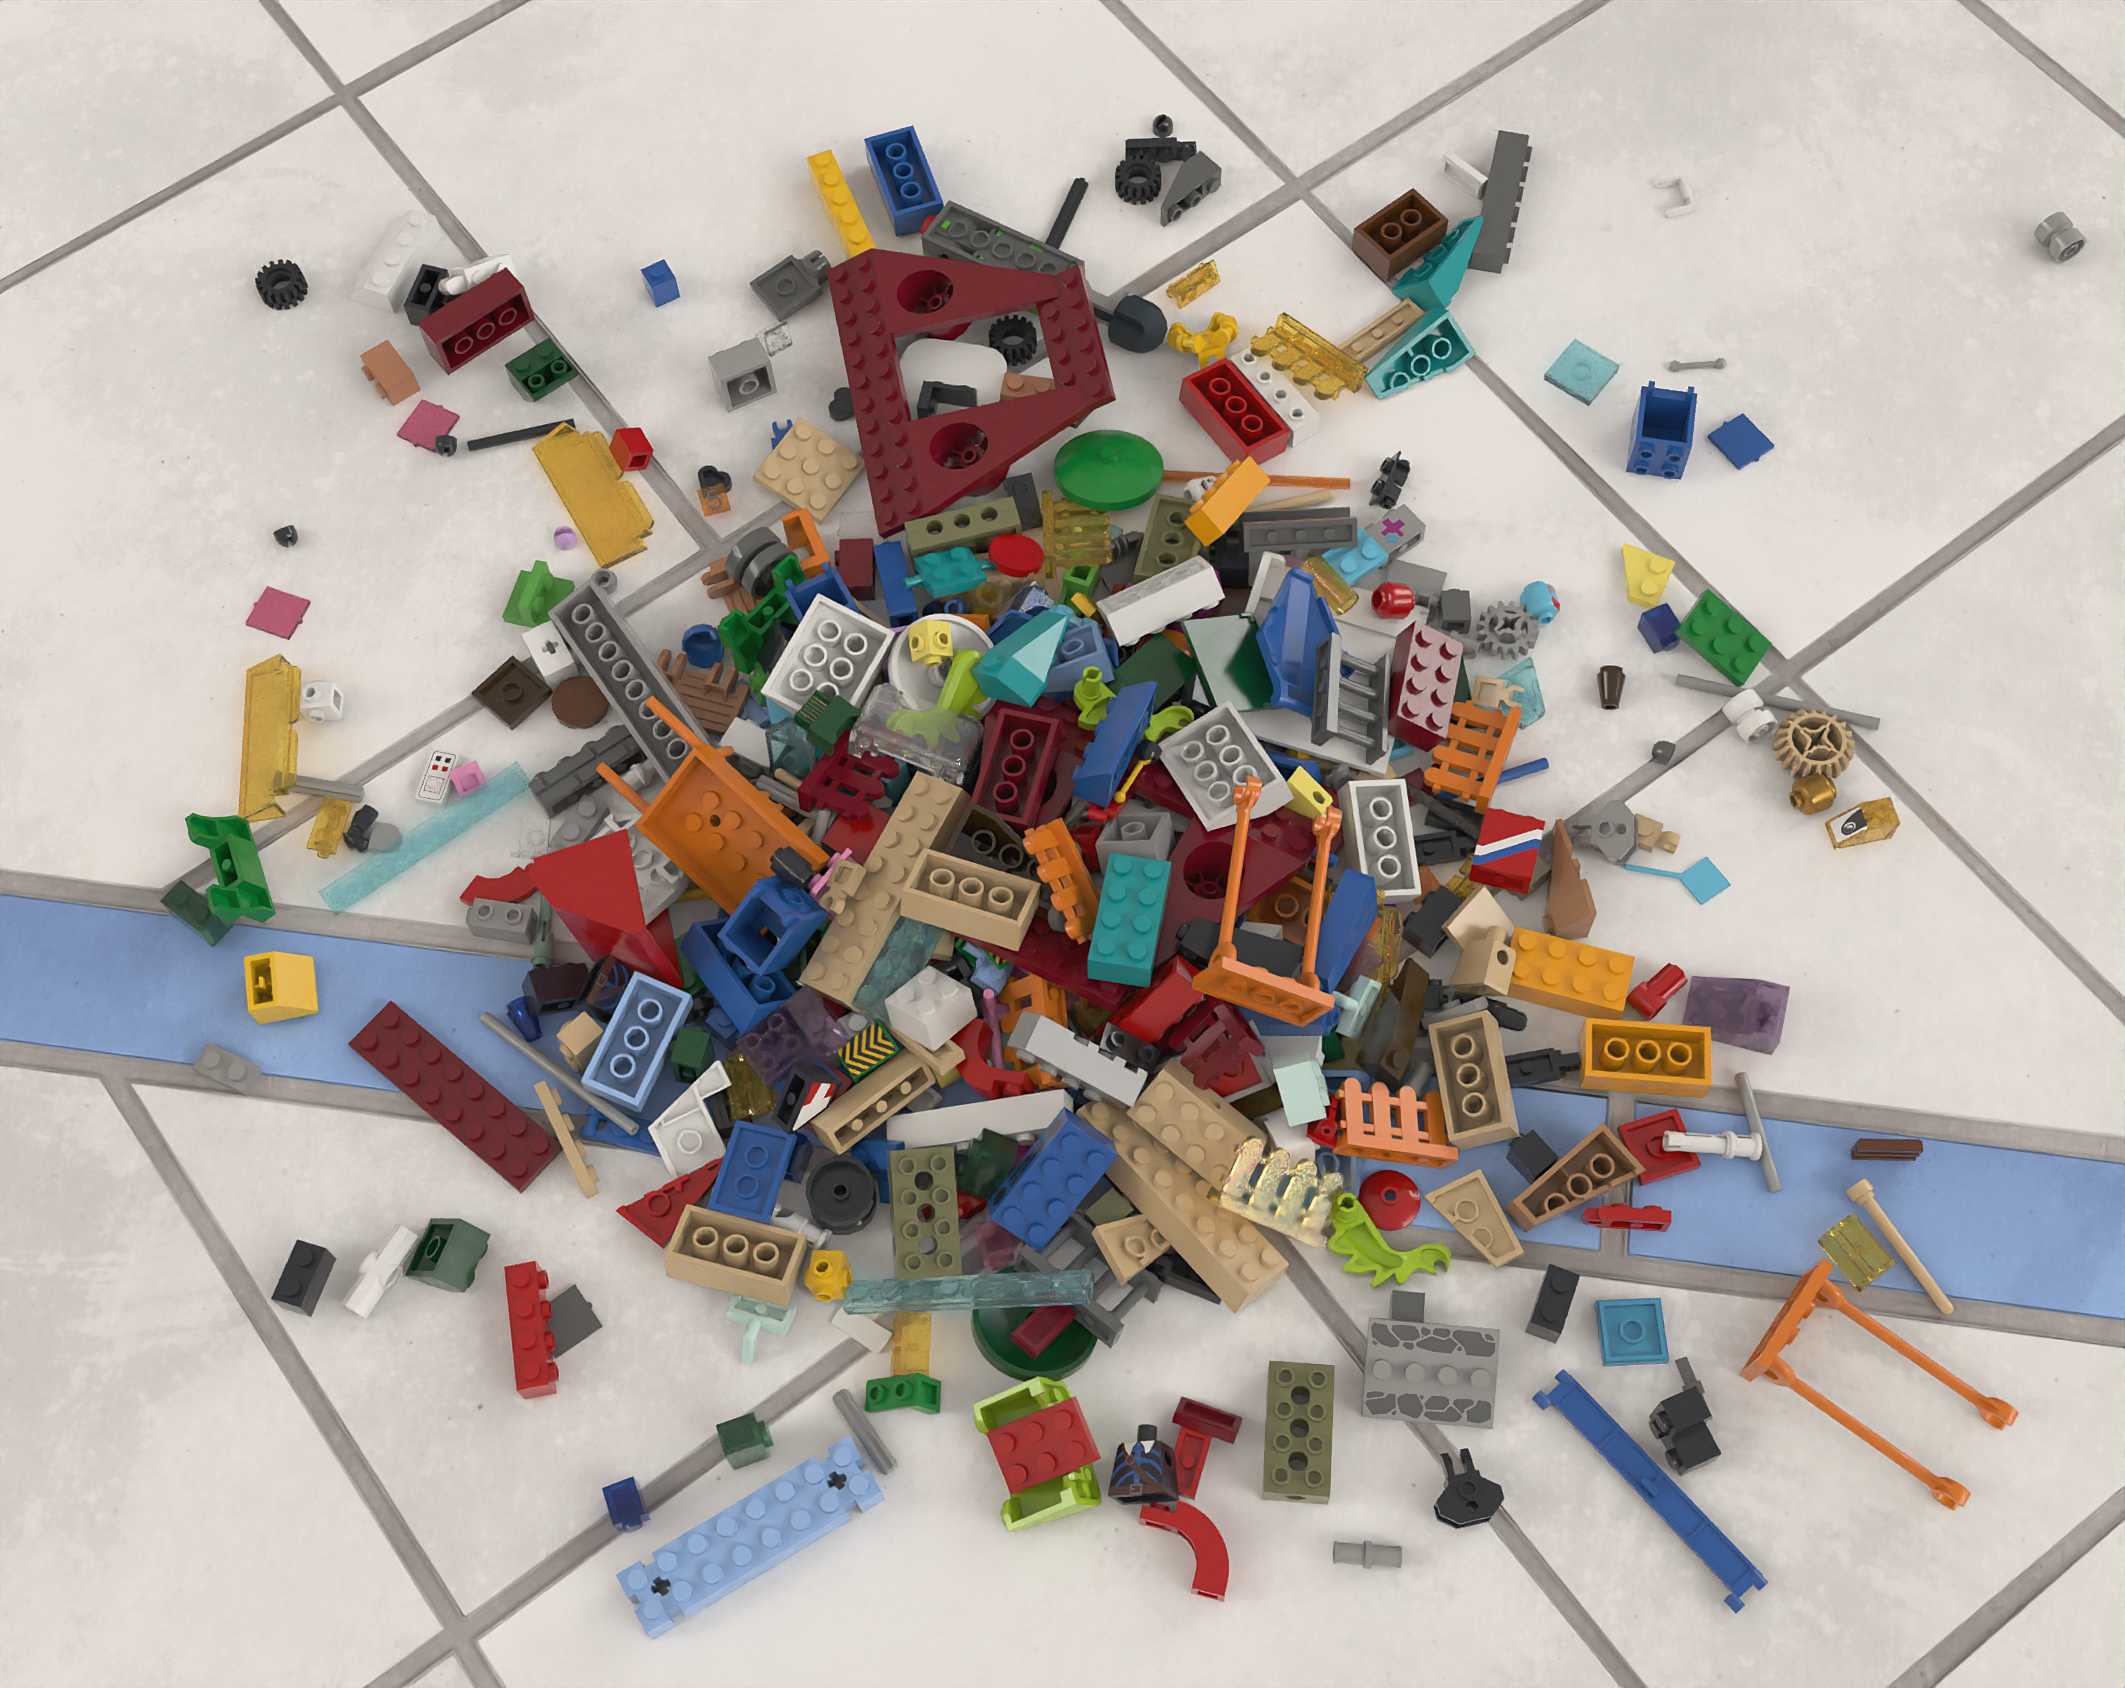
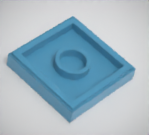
[1594,1298,1669,1367]

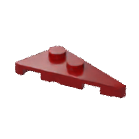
[616,1157,724,1249]

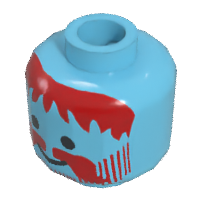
[1519,581,1560,625]

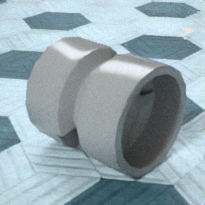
[2034,212,2087,263]

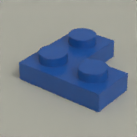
[851,1137,905,1204]

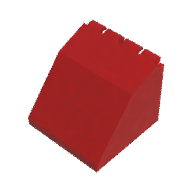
[525,828,684,989]

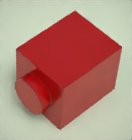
[609,427,654,472]

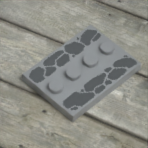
[1361,1317,1500,1429]

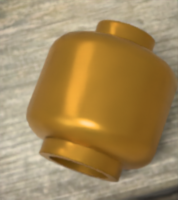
[1789,773,1837,815]

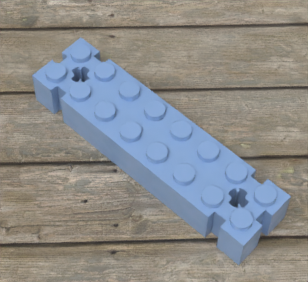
[616,1435,885,1640]

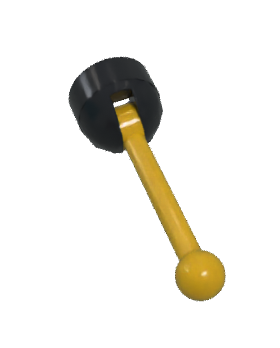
[1114,739,1162,803]

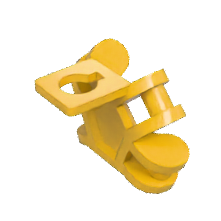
[1167,312,1238,370]

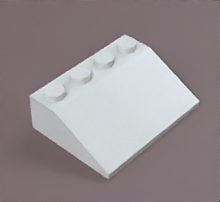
[761,593,896,715]
[1158,700,1294,831]

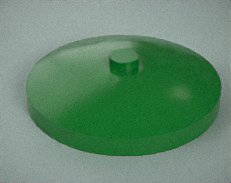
[1054,430,1164,511]

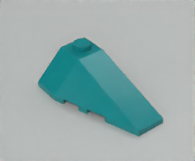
[1391,215,1484,311]
[1363,307,1476,399]
[972,610,1069,708]

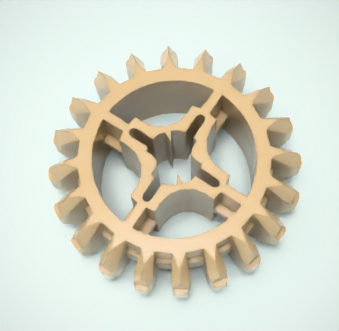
[1773,707,1855,779]

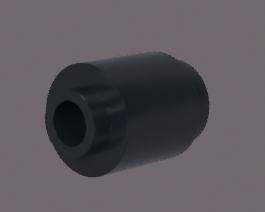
[770,846,816,891]

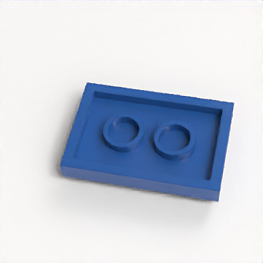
[707,1120,797,1225]

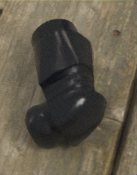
[342,804,379,853]

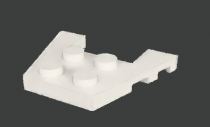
[648,1060,732,1180]

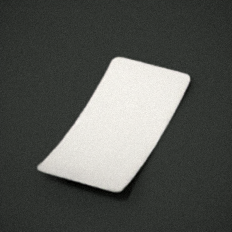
[831,1302,892,1354]

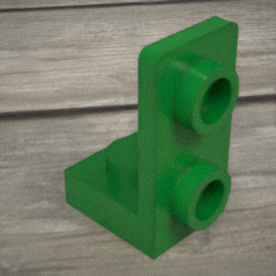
[865,1373,941,1415]

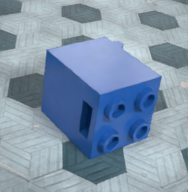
[1626,381,1697,479]
[784,561,861,625]
[717,875,829,976]

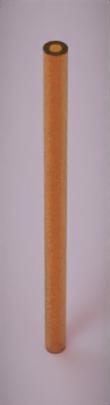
[1163,470,1350,489]

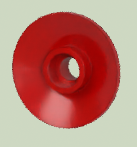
[1358,1170,1421,1231]

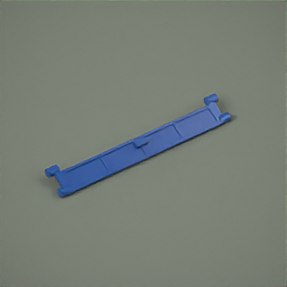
[1532,1369,1768,1614]

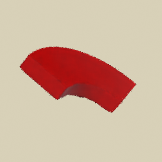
[459,866,538,906]

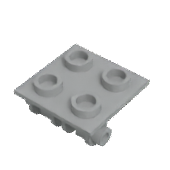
[1386,559,1447,620]

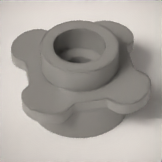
[1324,763,1357,792]

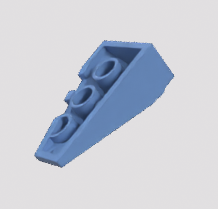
[1042,621,1115,693]
[1307,1070,1370,1196]

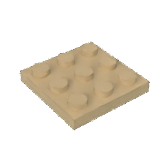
[753,417,865,525]

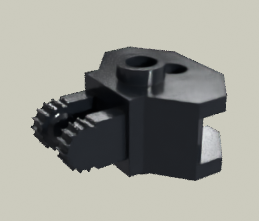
[1433,1448,1505,1530]

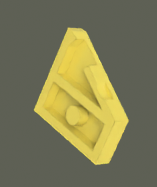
[1621,543,1675,612]

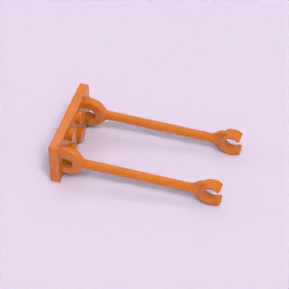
[1192,775,1342,1028]
[1739,1258,2019,1511]

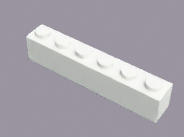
[887,1089,1074,1155]

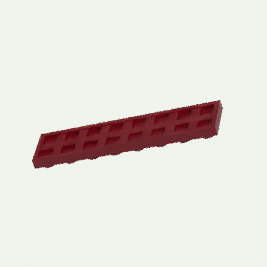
[348,1001,563,1194]

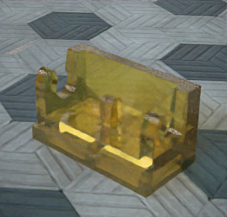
[722,1051,775,1120]
[1817,1213,1896,1292]
[890,1311,932,1377]

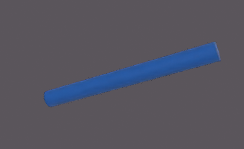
[1436,757,1549,800]

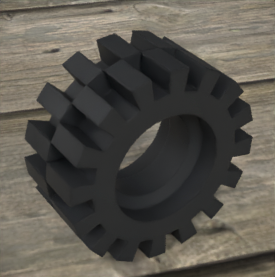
[1115,155,1161,205]
[255,259,308,310]
[988,314,1037,366]

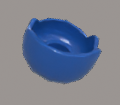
[682,624,725,668]

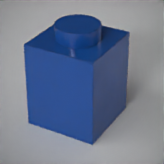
[641,259,680,307]

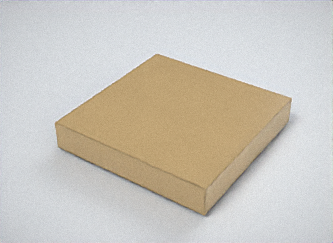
[1441,885,1515,954]

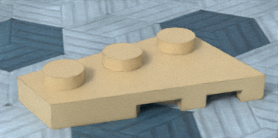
[1424,1169,1525,1269]
[1091,1214,1172,1286]

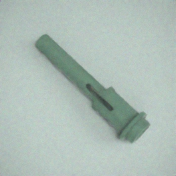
[530,894,555,968]

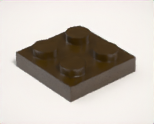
[471,655,553,731]

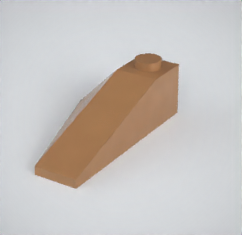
[1542,819,1597,940]

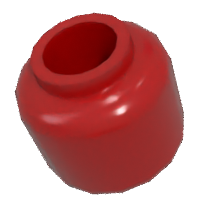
[1371,582,1416,620]

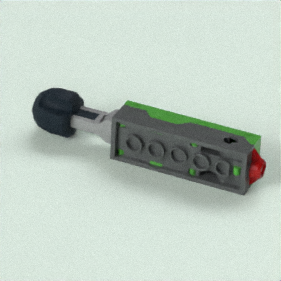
[921,200,1168,353]

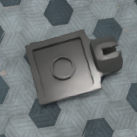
[749,250,832,323]

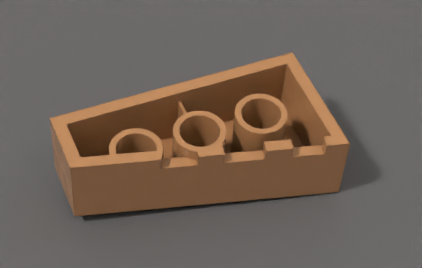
[1504,1122,1646,1233]

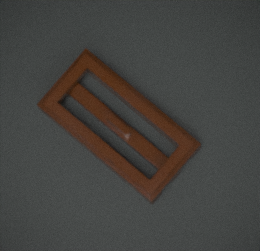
[1851,1138,1923,1161]

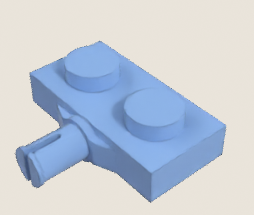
[963,941,1014,997]

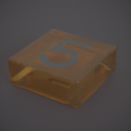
[697,483,731,517]

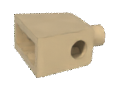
[1449,926,1516,997]

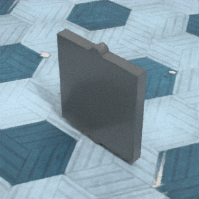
[548,1285,603,1359]

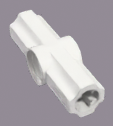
[341,1224,421,1319]

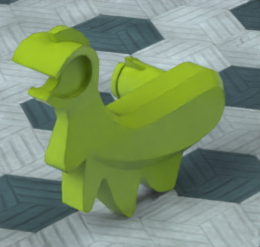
[885,648,988,742]
[1073,666,1194,745]
[1327,1193,1451,1290]

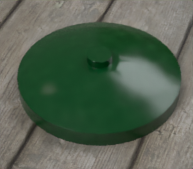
[971,1265,1098,1382]

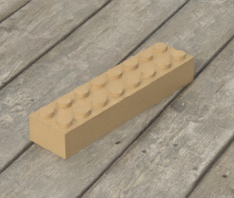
[799,771,972,1014]
[1075,1099,1290,1314]

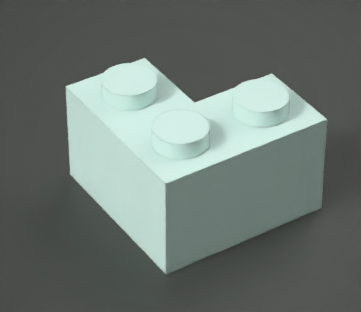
[1272,1049,1330,1127]

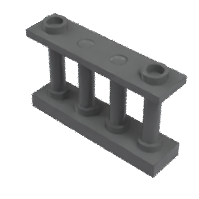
[1239,507,1358,552]
[1311,632,1392,766]
[1013,1211,1164,1349]

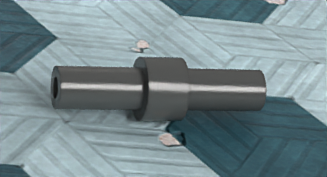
[1675,1356,1713,1421]

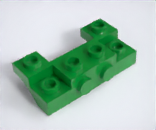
[717,554,807,675]
[185,813,276,923]

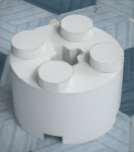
[1254,1107,1320,1176]

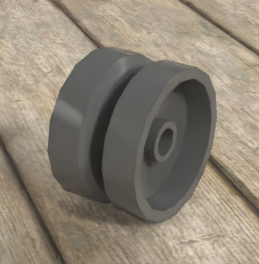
[725,527,798,600]

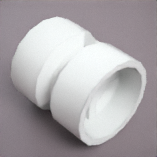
[1722,689,1778,744]

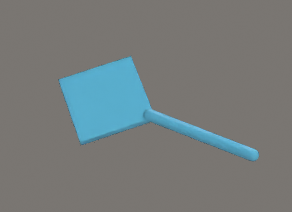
[1624,857,1731,905]

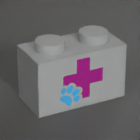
[1364,504,1426,570]

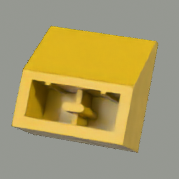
[244,951,319,1025]

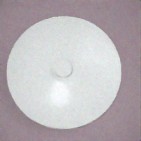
[888,614,997,729]

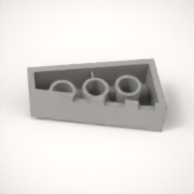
[1007,1010,1148,1107]

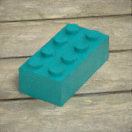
[1088,853,1171,988]

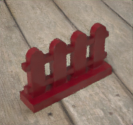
[797,711,914,822]
[1165,961,1266,1090]

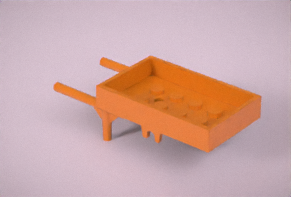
[596,696,831,938]

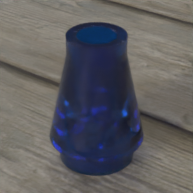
[506,996,544,1043]

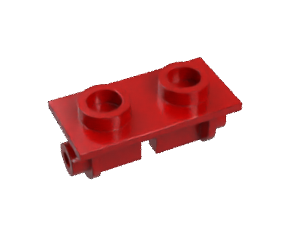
[1306,1093,1341,1150]

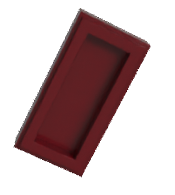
[1010,1293,1077,1360]
[1172,1396,1243,1444]

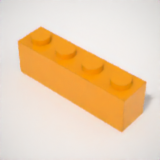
[1184,456,1271,547]

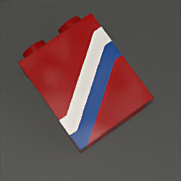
[1468,807,1546,895]

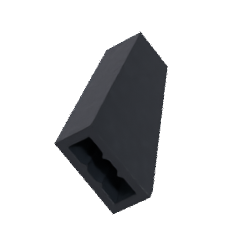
[1174,917,1305,978]

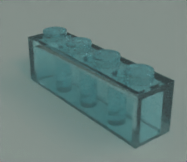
[851,915,946,1027]

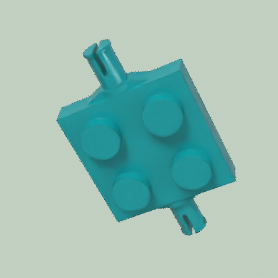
[903,546,996,599]

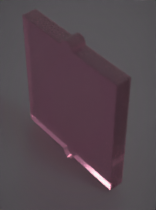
[397,399,460,453]
[245,586,311,640]

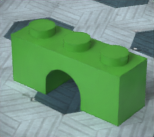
[1047,556,1100,619]

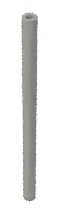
[1675,674,1880,729]
[480,1012,639,1135]

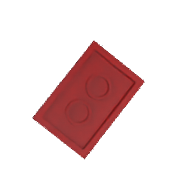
[986,1396,1101,1495]

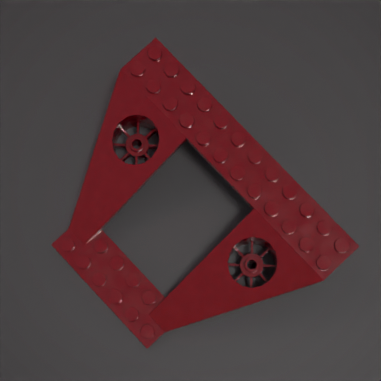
[826,248,1116,539]
[951,696,1318,1013]

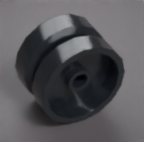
[805,1156,878,1235]

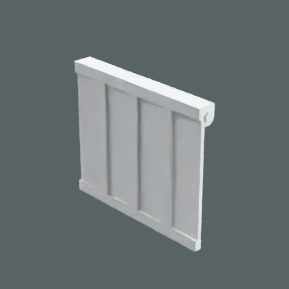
[1239,551,1430,779]

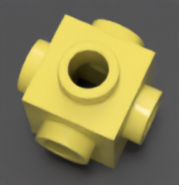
[908,619,953,668]

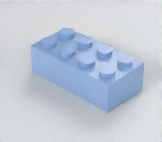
[581,971,693,1113]

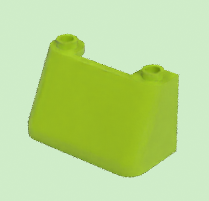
[972,1376,1102,1532]

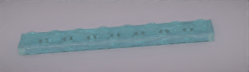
[318,761,531,917]
[843,1269,1095,1315]

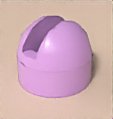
[554,526,577,550]

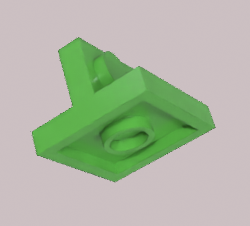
[502,560,575,629]

